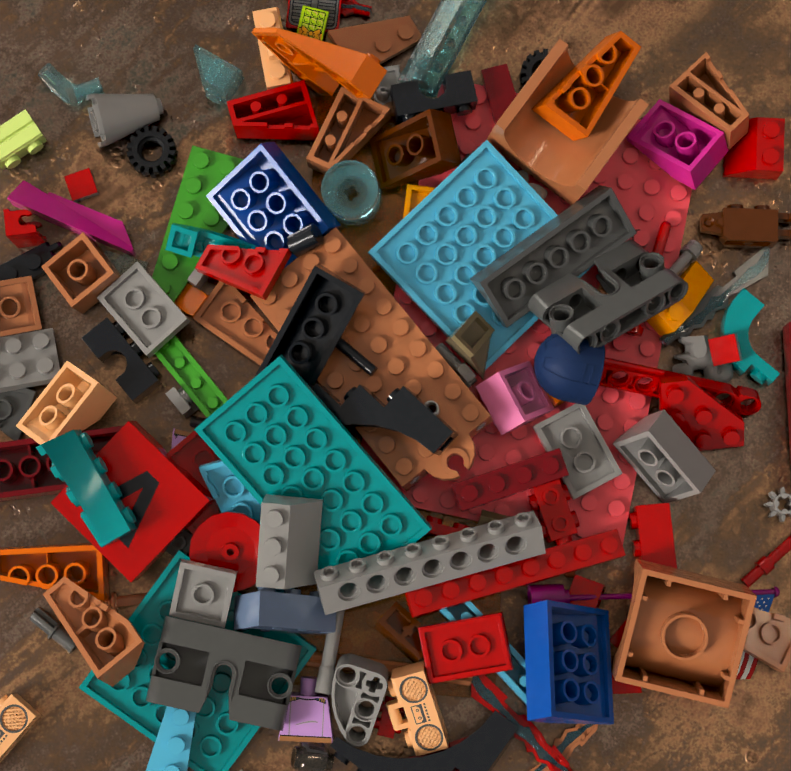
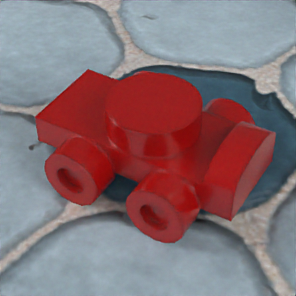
[373,696,405,739]

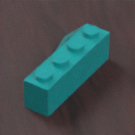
[36,430,137,547]

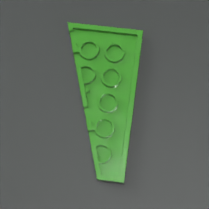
[152,145,244,302]

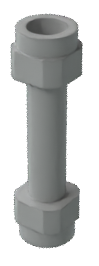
[670,240,703,275]

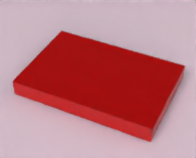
[418,611,514,684]

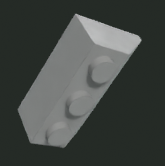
[613,410,716,503]
[256,494,323,589]

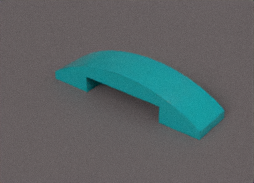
[165,223,258,258]

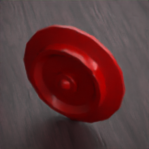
[189,511,260,592]

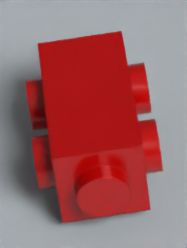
[528,479,580,546]

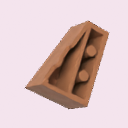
[669,52,749,150]
[306,86,391,178]

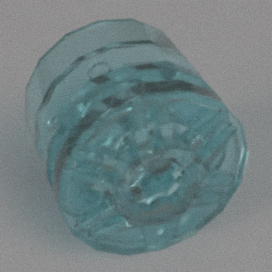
[321,160,382,225]

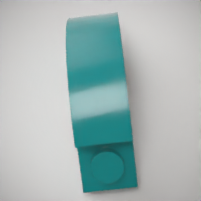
[720,288,780,386]

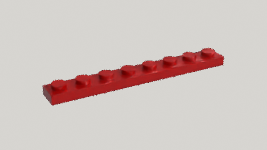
[405,529,626,618]

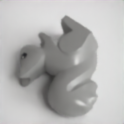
[672,335,734,383]

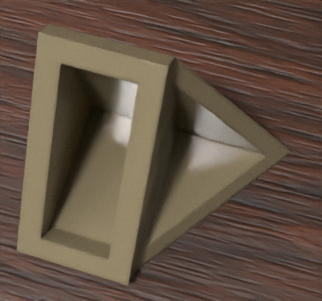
[445,311,495,380]

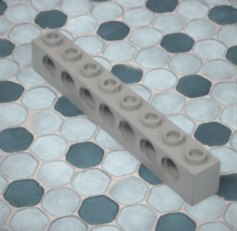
[313,511,546,615]

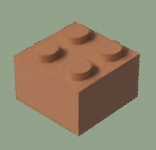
[41,232,121,314]

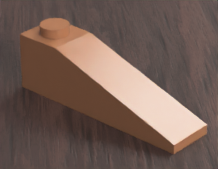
[43,576,145,687]

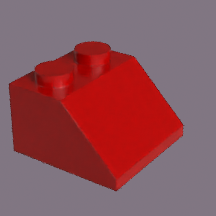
[723,117,785,180]

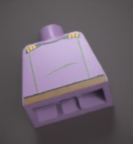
[278,676,334,743]

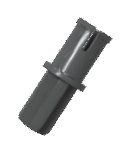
[30,607,77,654]

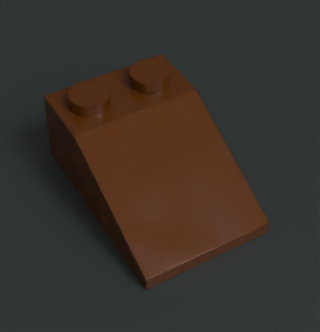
[370,109,461,190]

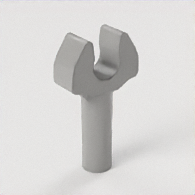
[436,343,477,388]

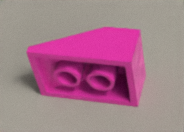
[626,99,728,190]

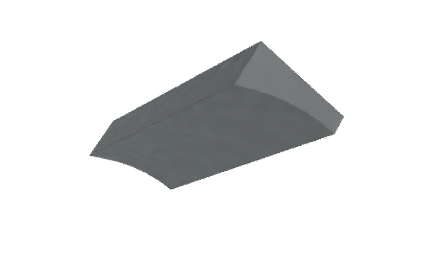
[470,185,636,328]

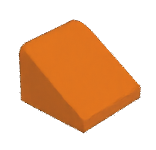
[174,283,209,319]

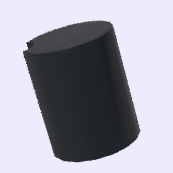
[287,223,324,257]

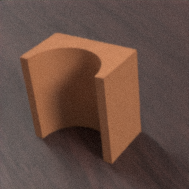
[486,39,649,205]
[611,559,757,709]

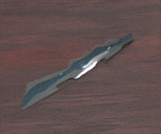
[660,247,770,347]

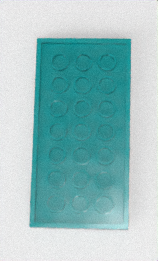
[194,354,432,570]

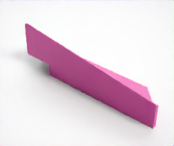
[7,180,136,257]

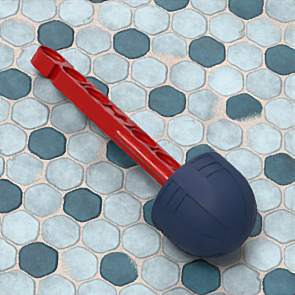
[534,333,762,416]

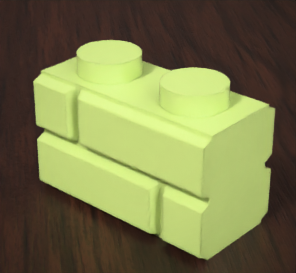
[0,109,47,170]

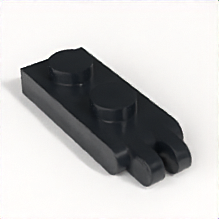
[0,242,63,281]

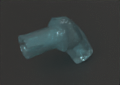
[38,63,104,106]

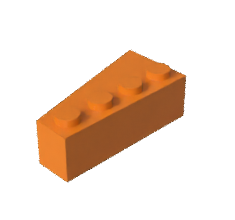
[532,31,641,141]
[0,543,110,601]

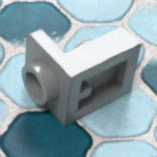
[165,387,199,419]

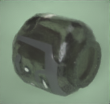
[291,742,334,771]

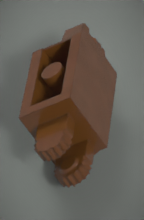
[700,204,791,248]

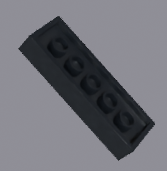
[255,263,366,386]

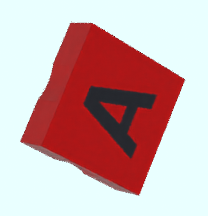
[50,421,215,582]

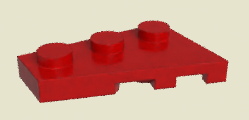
[195,244,292,300]

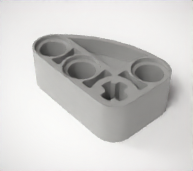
[331,653,389,747]

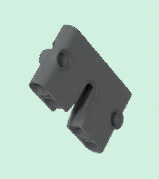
[528,240,688,355]
[145,616,302,731]

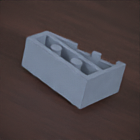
[233,587,336,635]

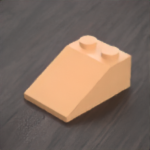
[16,361,117,445]

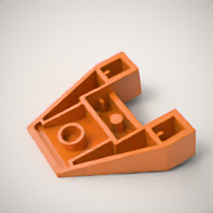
[251,28,387,99]

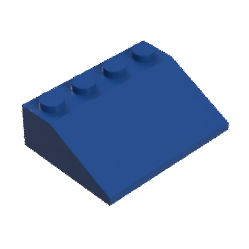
[206,142,341,268]
[523,600,614,725]

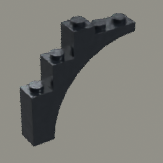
[310,383,459,456]
[330,710,520,771]

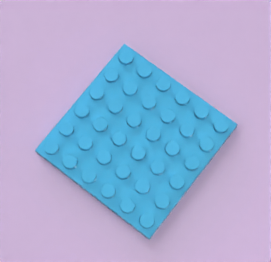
[368,140,595,370]

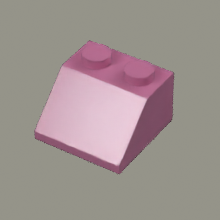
[475,361,555,435]

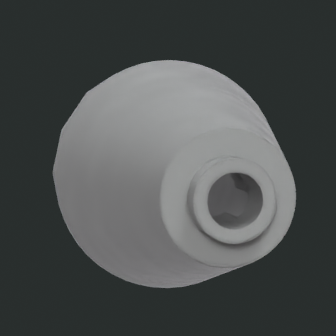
[86,94,164,148]

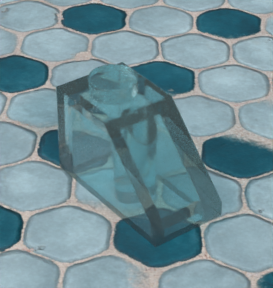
[193,44,244,104]

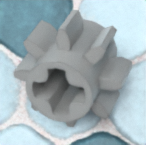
[763,487,791,522]

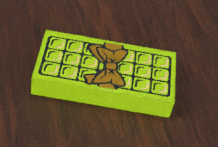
[297,5,330,41]

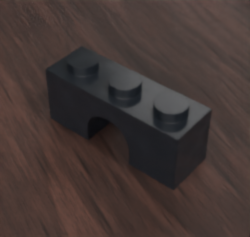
[390,70,478,124]
[82,318,162,404]

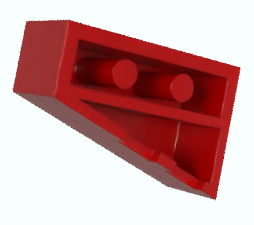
[226,80,319,140]

